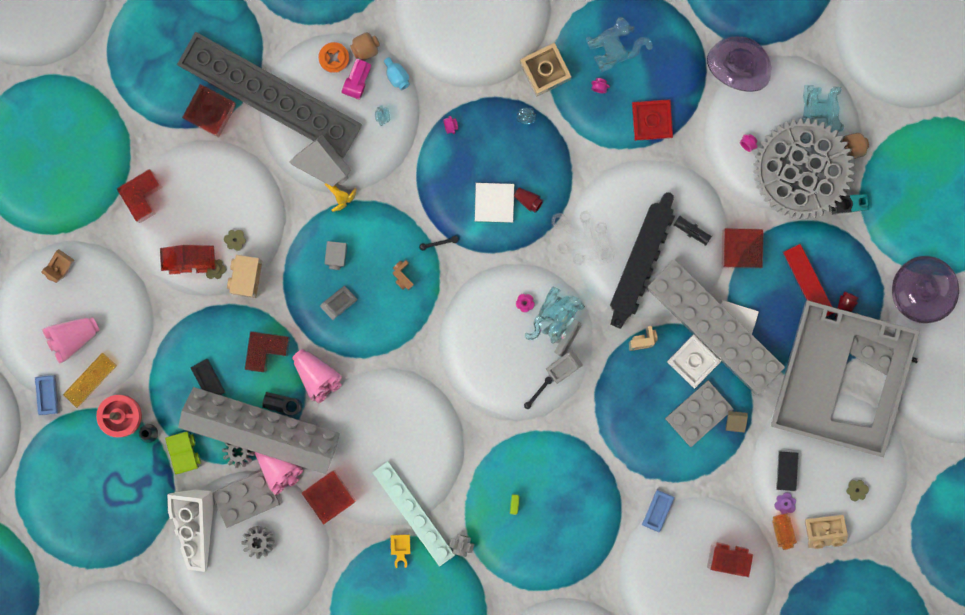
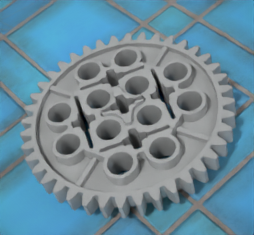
[753,118,855,219]

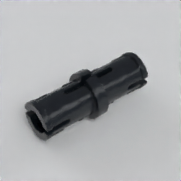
[673,216,712,246]

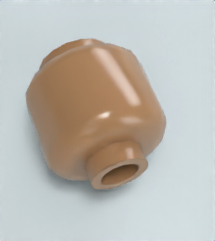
[350,32,380,61]
[841,133,869,159]

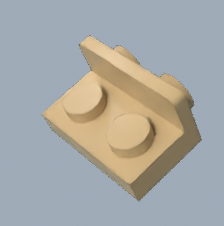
[628,326,657,351]
[805,515,848,549]

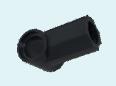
[262,392,302,415]

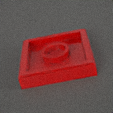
[632,100,673,141]

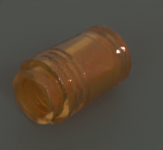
[772,513,797,550]

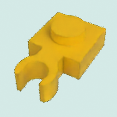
[390,534,411,568]

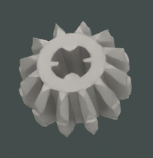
[222,443,255,468]
[241,526,275,559]

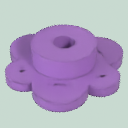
[774,492,796,515]

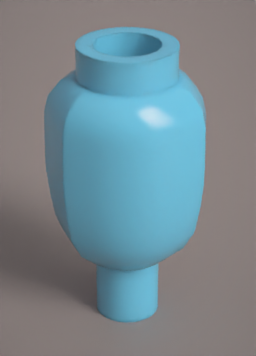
[384,57,410,90]

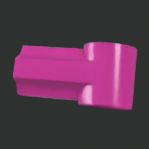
[342,59,372,100]

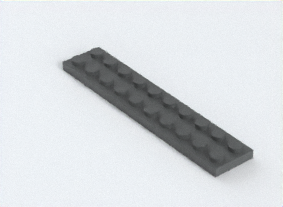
[177,32,362,158]

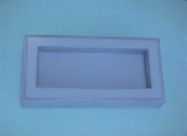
[35,375,58,415]
[642,490,675,533]

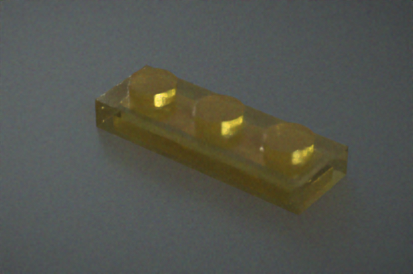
[63,353,117,408]

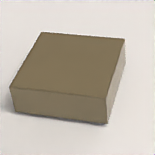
[726,411,748,433]

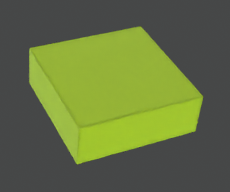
[510,494,520,515]

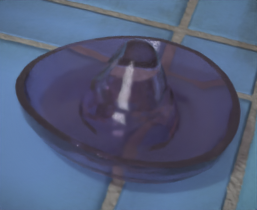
[707,36,772,92]
[892,256,959,323]

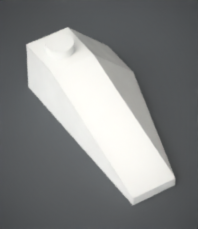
[167,489,213,572]

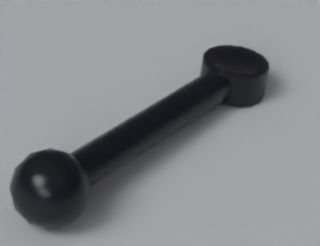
[419,236,458,251]
[524,377,552,409]

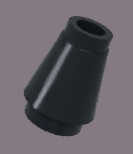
[139,424,158,443]

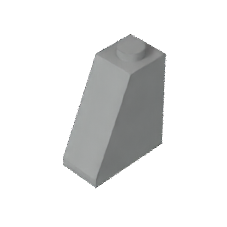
[289,135,351,187]

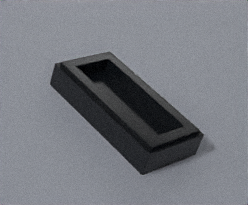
[190,359,226,395]
[776,451,799,491]

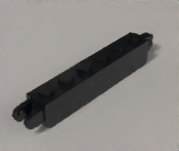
[610,192,675,329]

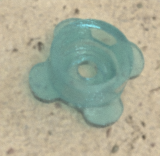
[375,105,390,126]
[517,108,536,124]

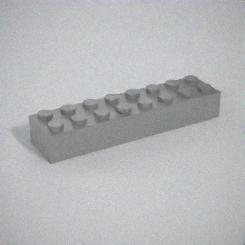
[646,259,785,395]
[178,387,340,474]

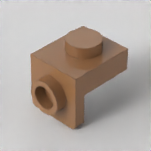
[41,249,74,283]
[392,260,414,290]

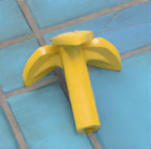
[324,183,357,212]

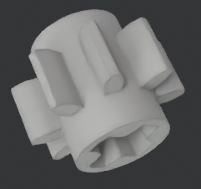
[449,534,474,557]

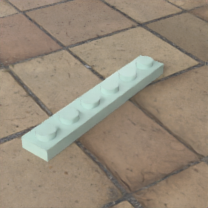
[372,461,455,567]

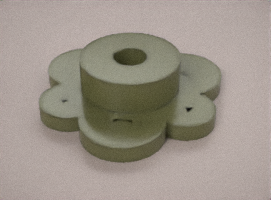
[224,230,246,251]
[204,258,226,279]
[846,480,869,501]

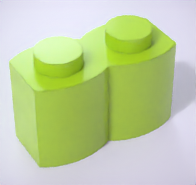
[165,431,201,475]

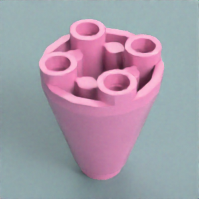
[42,317,99,364]
[292,349,342,403]
[255,452,304,495]

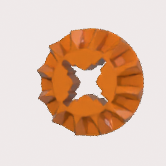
[318,42,349,73]

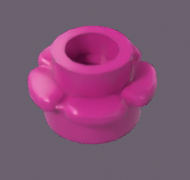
[591,78,610,93]
[444,116,458,134]
[740,134,757,152]
[516,294,535,312]

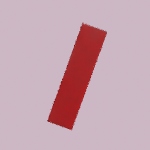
[783,244,833,316]

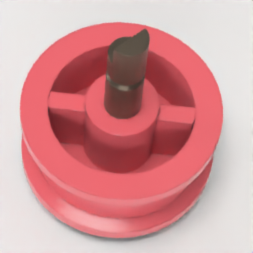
[96,395,142,437]

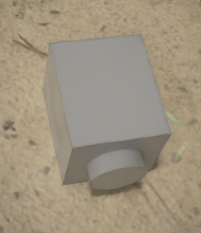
[325,241,347,270]

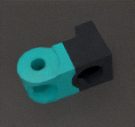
[831,194,869,215]

